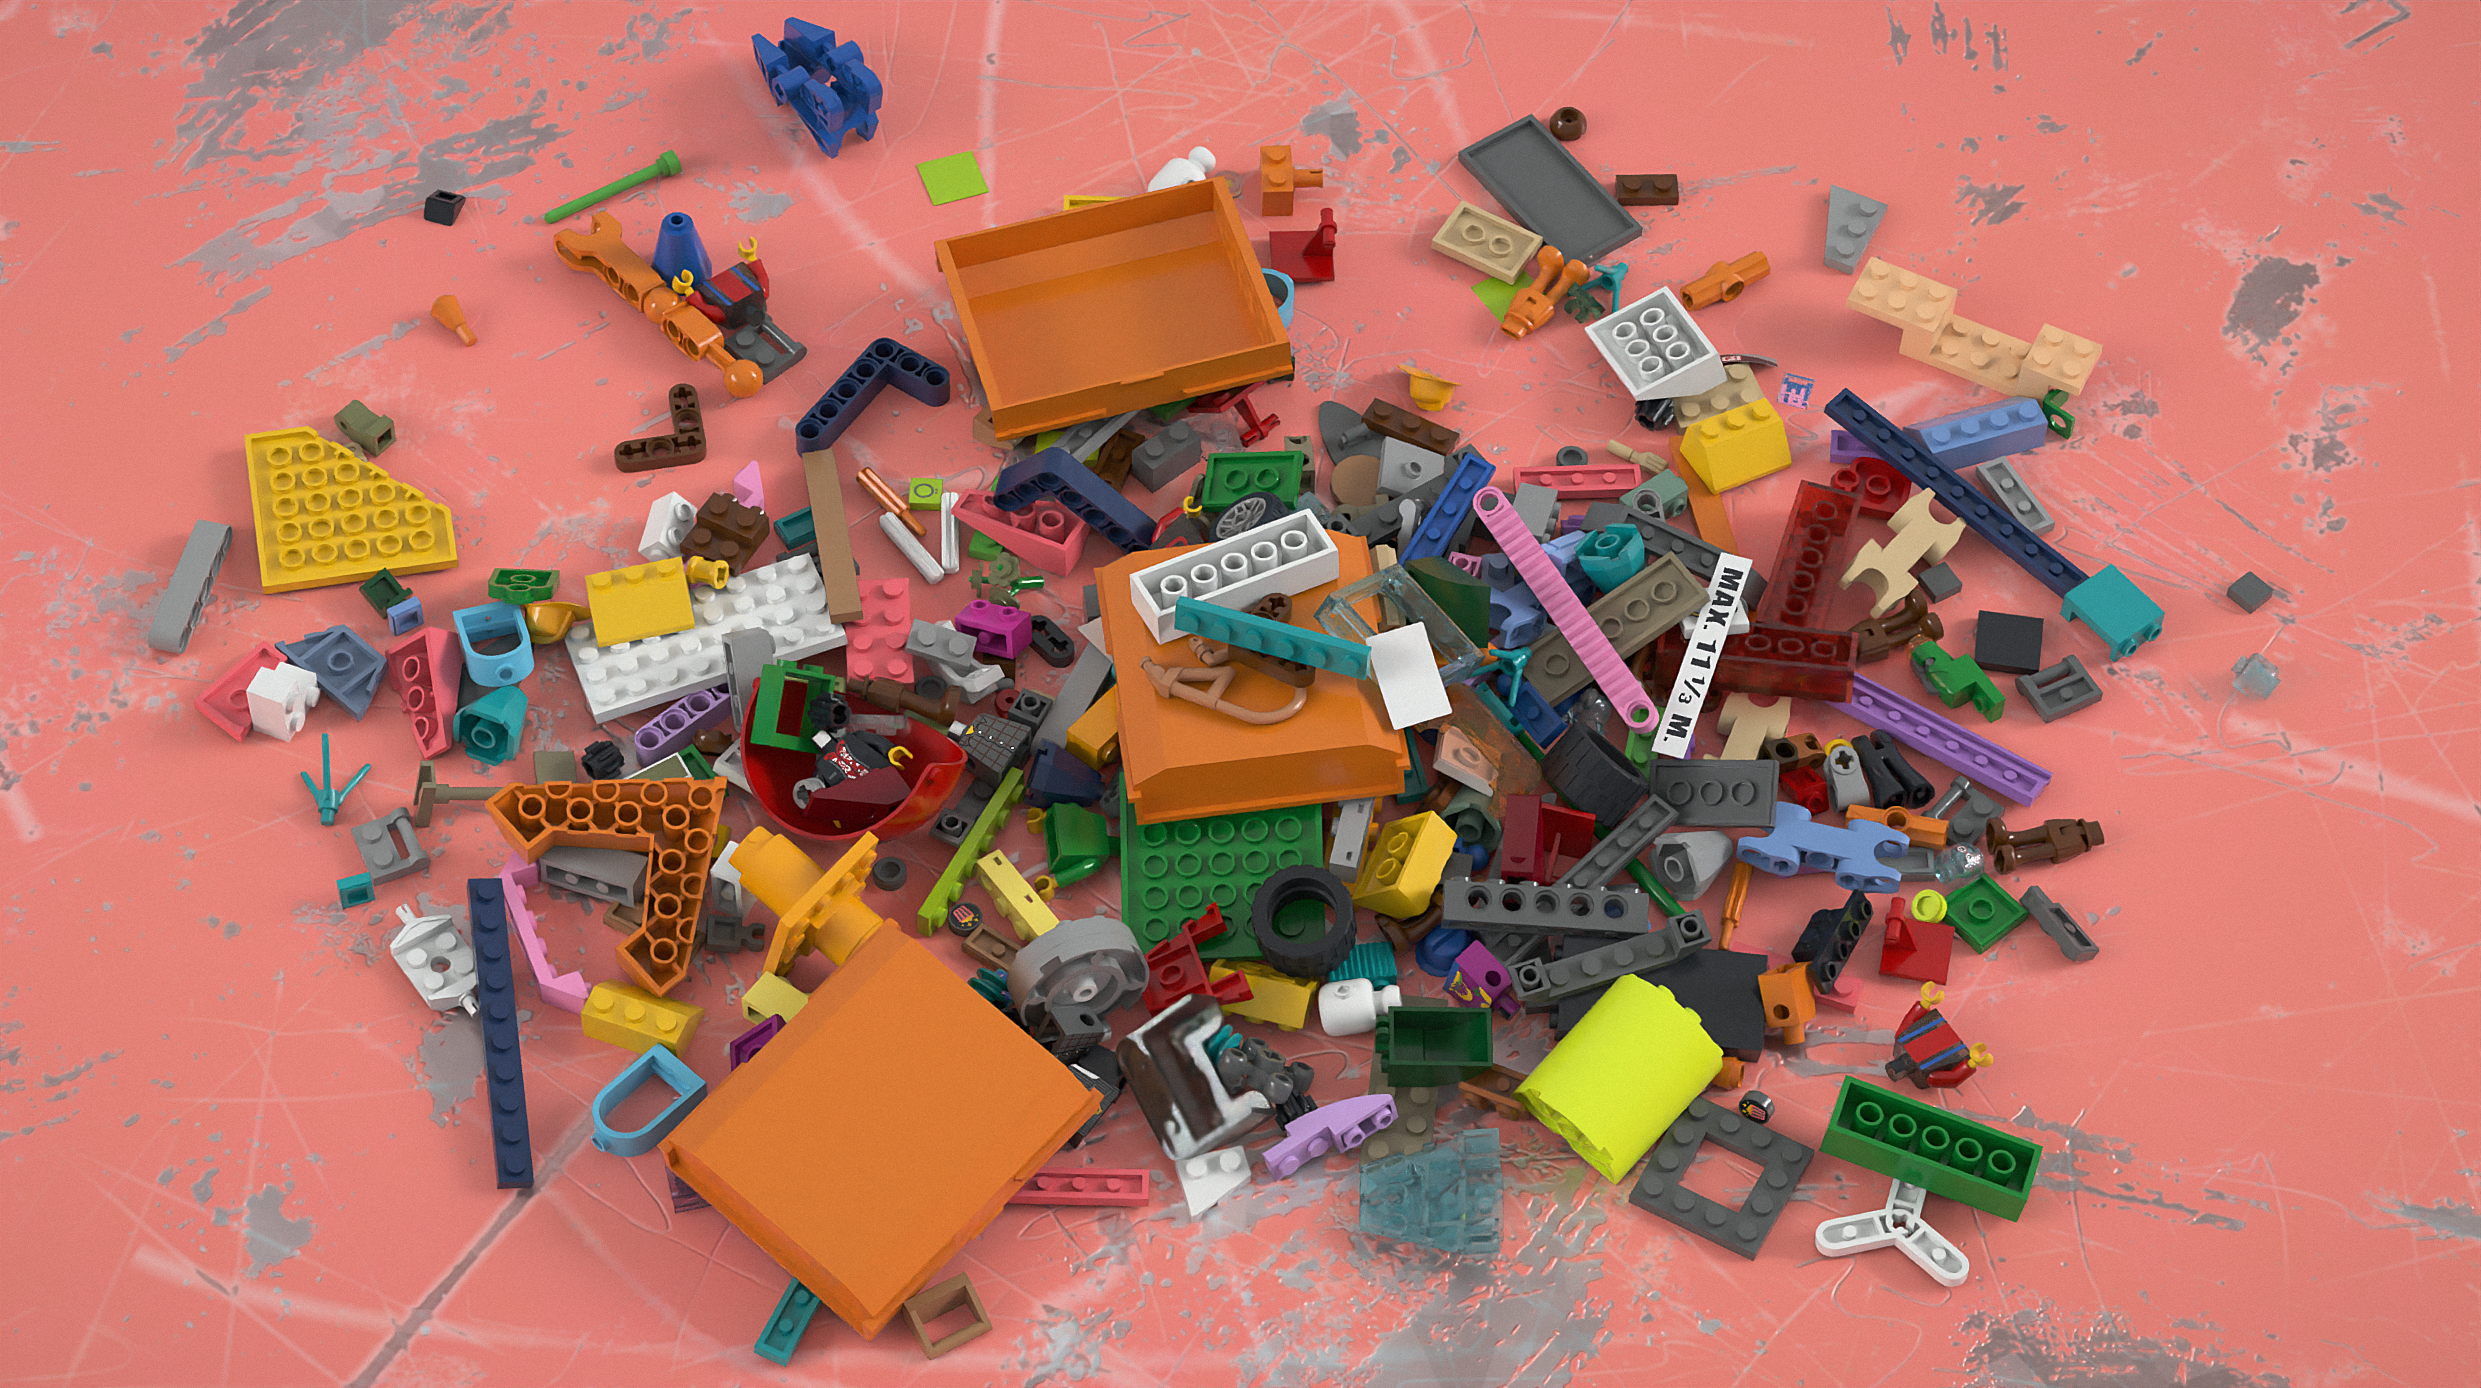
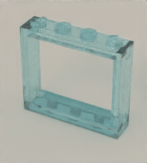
[1313,563,1486,690]

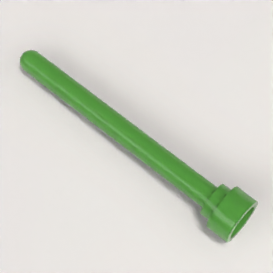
[544,150,682,224]

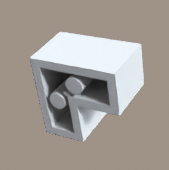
[246,661,321,742]

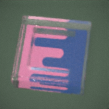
[1776,372,1815,410]

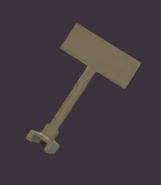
[413,751,577,827]

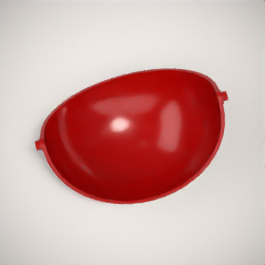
[740,677,968,847]

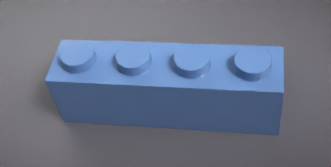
[1902,396,2048,471]

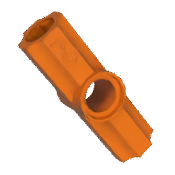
[1679,251,1771,312]
[1844,804,1949,851]

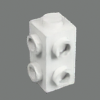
[638,491,697,562]

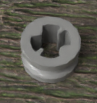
[793,777,826,809]

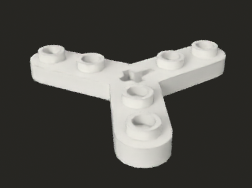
[1815,1178,1970,1287]

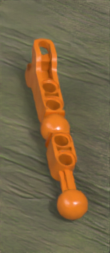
[553,211,764,399]

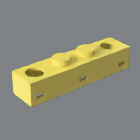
[976,849,1060,944]

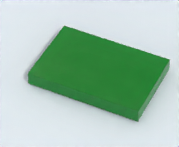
[1201,451,1304,513]

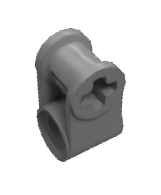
[1823,746,1870,813]

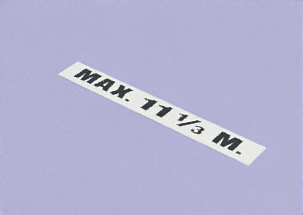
[1651,552,1753,759]

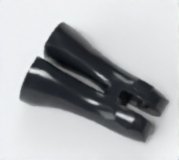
[1851,729,1935,810]

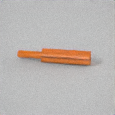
[856,467,927,537]
[1718,862,1753,951]

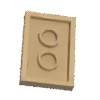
[1431,200,1543,285]
[1670,362,1765,435]

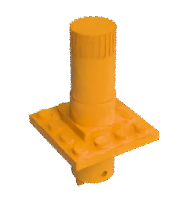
[728,826,884,978]

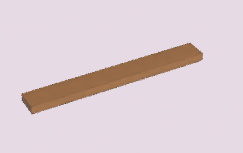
[802,448,864,624]

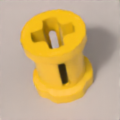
[686,556,729,589]

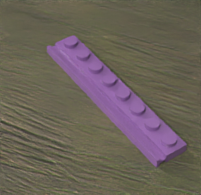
[1799,655,2053,808]

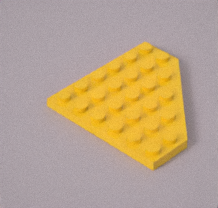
[244,426,459,594]

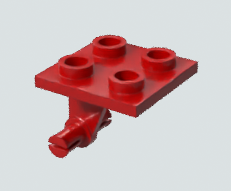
[1269,208,1338,282]
[1187,380,1280,448]
[1542,802,1596,887]
[1879,897,1955,986]

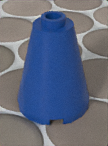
[650,212,712,296]

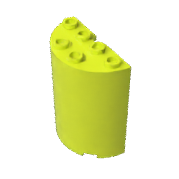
[1511,973,1724,1186]

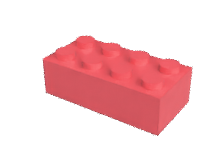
[845,578,914,698]

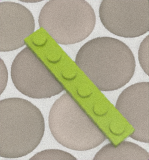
[917,767,1027,938]

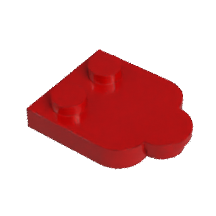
[1830,457,1912,520]

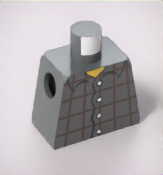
[947,713,1031,790]
[1033,1006,1111,1068]

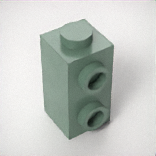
[1619,469,1689,521]

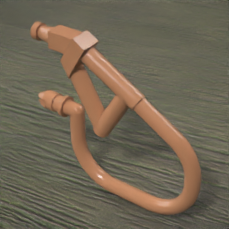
[1139,637,1307,724]

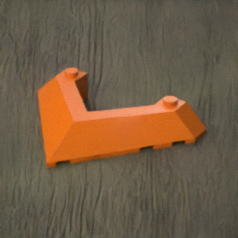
[484,776,728,998]

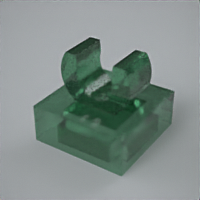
[1563,282,1606,324]

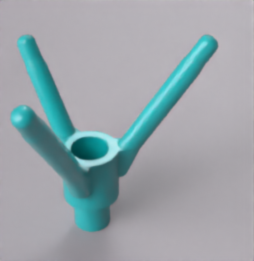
[1567,262,1628,314]
[1453,647,1533,708]
[301,733,371,826]

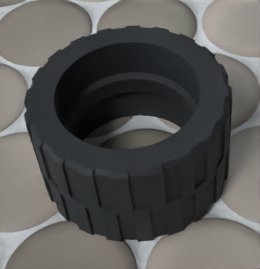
[1539,722,1650,828]
[1251,864,1357,979]

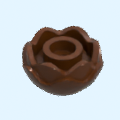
[1549,107,1587,140]
[692,729,734,757]

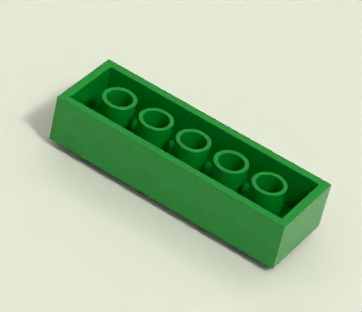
[1819,1075,2043,1223]

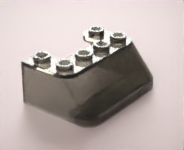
[1115,993,1277,1161]

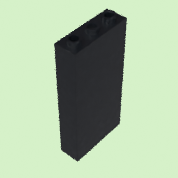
[1549,934,1768,1063]

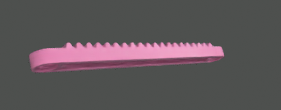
[1473,486,1659,734]

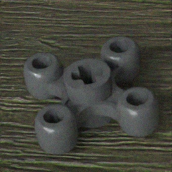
[1217,1037,1315,1104]

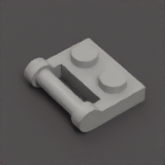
[351,807,431,887]

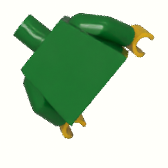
[1026,802,1121,902]

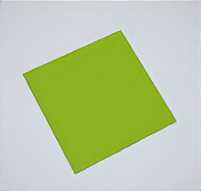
[916,151,989,206]
[1470,270,1546,324]

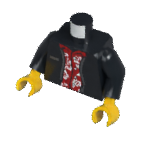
[810,730,913,828]

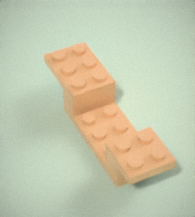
[1846,257,2103,408]

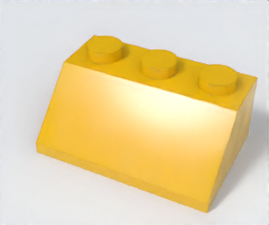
[1679,398,1792,495]
[585,556,695,648]
[1351,810,1458,919]
[1209,959,1321,1032]
[581,978,705,1061]

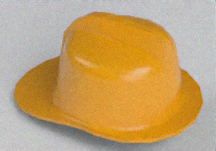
[1397,364,1462,412]
[520,601,592,645]

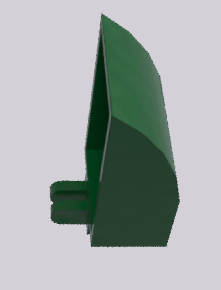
[1403,555,1491,649]
[1375,1006,1493,1087]

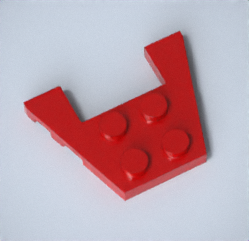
[1142,902,1254,1019]

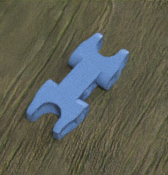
[1489,573,1597,649]
[1736,801,1910,894]

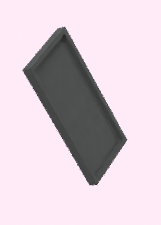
[1458,114,1643,267]

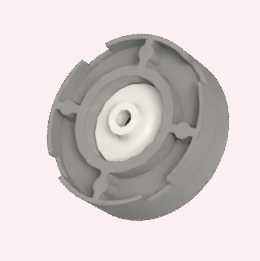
[1006,915,1150,1033]

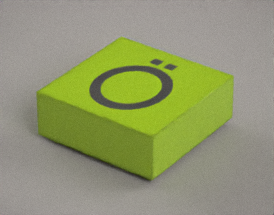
[909,478,943,511]

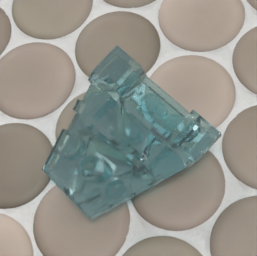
[1359,1128,1504,1255]

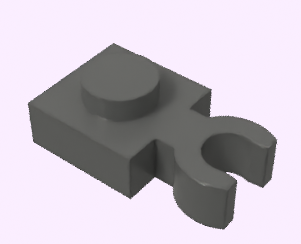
[705,914,765,954]

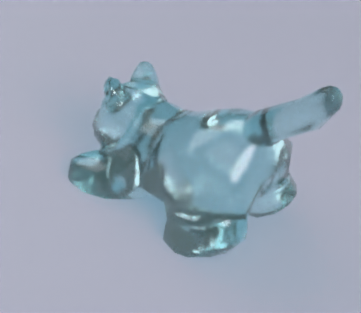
[1562,688,1614,743]

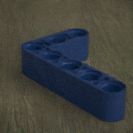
[795,338,950,458]
[992,447,1157,555]

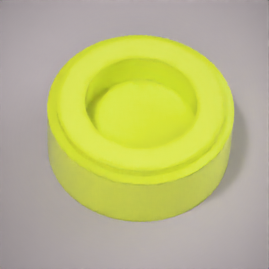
[1911,889,1947,924]

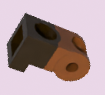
[1758,733,1827,783]

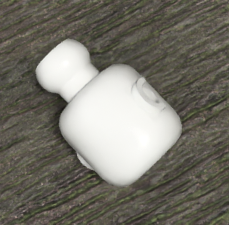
[1147,146,1216,192]
[1318,978,1403,1037]

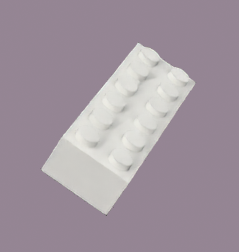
[1130,508,1339,645]

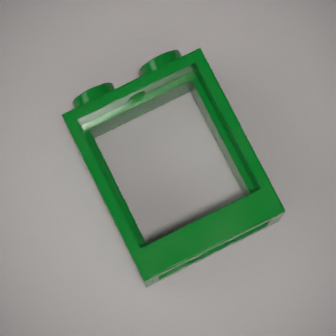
[750,659,836,755]

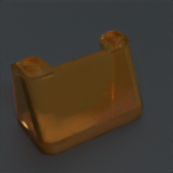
[1413,682,1542,821]

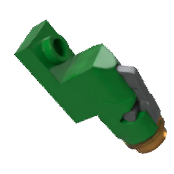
[1905,634,2006,723]

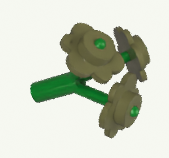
[968,552,1044,609]

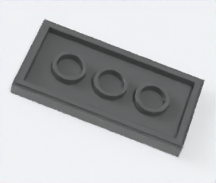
[1648,759,1780,828]

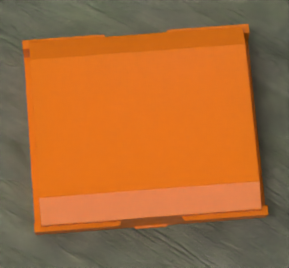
[934,175,1294,442]
[1094,529,1411,825]
[657,917,1104,1342]

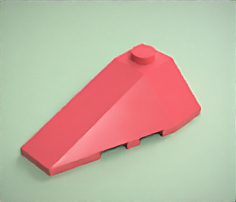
[951,489,1091,577]
[385,626,462,760]

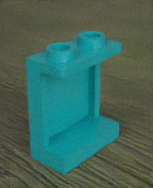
[2060,564,2165,663]

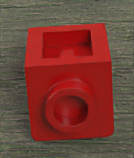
[1779,765,1829,816]

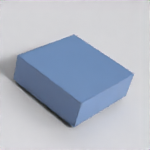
[387,596,424,636]

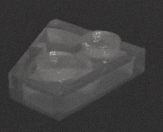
[843,714,908,735]

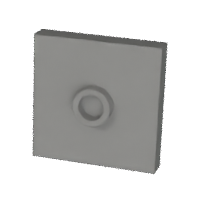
[1376,436,1445,498]

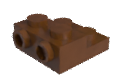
[680,492,770,578]

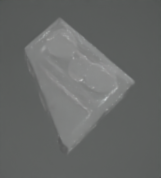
[1172,408,1244,463]

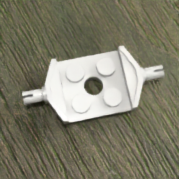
[390,904,480,1020]

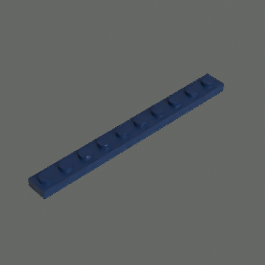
[1824,387,2090,599]
[466,878,534,1189]

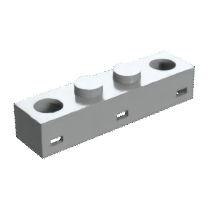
[1329,796,1376,884]

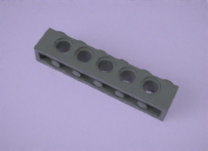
[1441,876,1649,940]

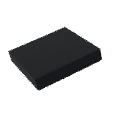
[1974,610,2044,676]

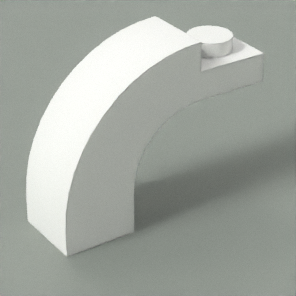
[923,620,1005,704]

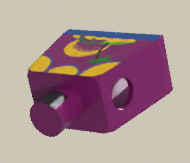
[1443,940,1521,1021]

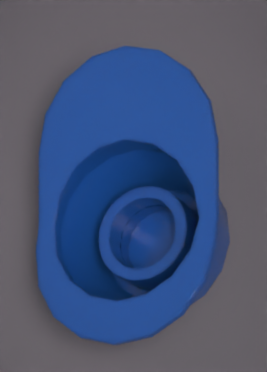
[1415,924,1476,977]

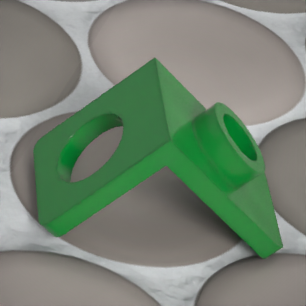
[2042,389,2075,440]

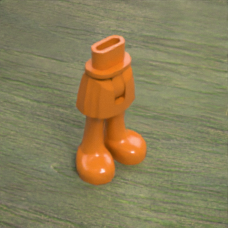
[1500,245,1590,341]

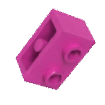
[955,599,1033,659]

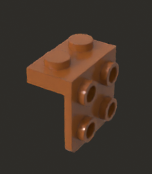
[1457,1063,1531,1122]

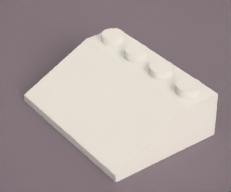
[1584,286,1728,401]

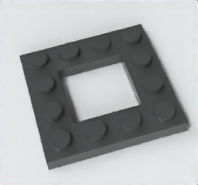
[1628,1096,1815,1261]

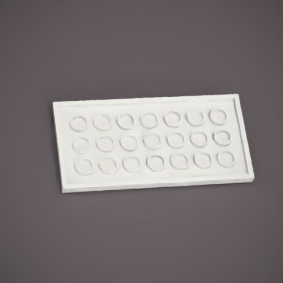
[563,553,848,724]

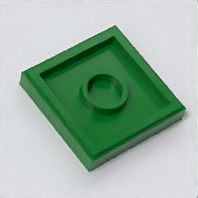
[1942,870,2029,955]

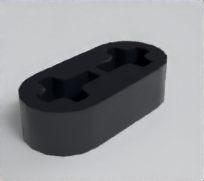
[1029,615,1075,668]

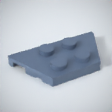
[274,624,389,722]

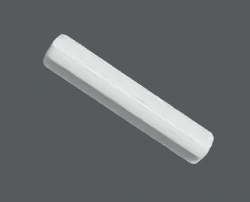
[941,492,959,574]
[879,512,944,585]

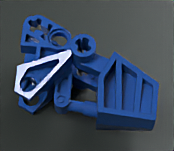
[751,17,883,159]

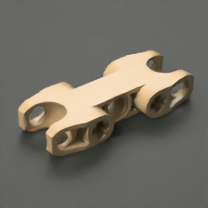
[1837,487,1967,619]
[1703,679,1793,760]

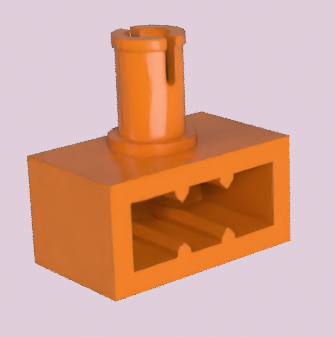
[1259,145,1323,216]

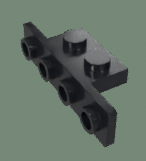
[1791,888,1874,995]

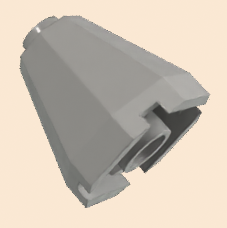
[1648,830,1734,901]

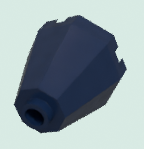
[1023,738,1106,808]

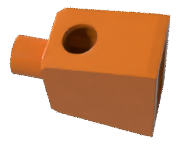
[1758,962,1816,1044]

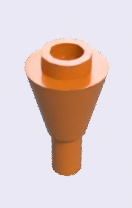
[430,295,477,347]

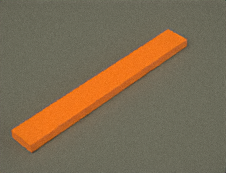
[1668,435,1765,643]

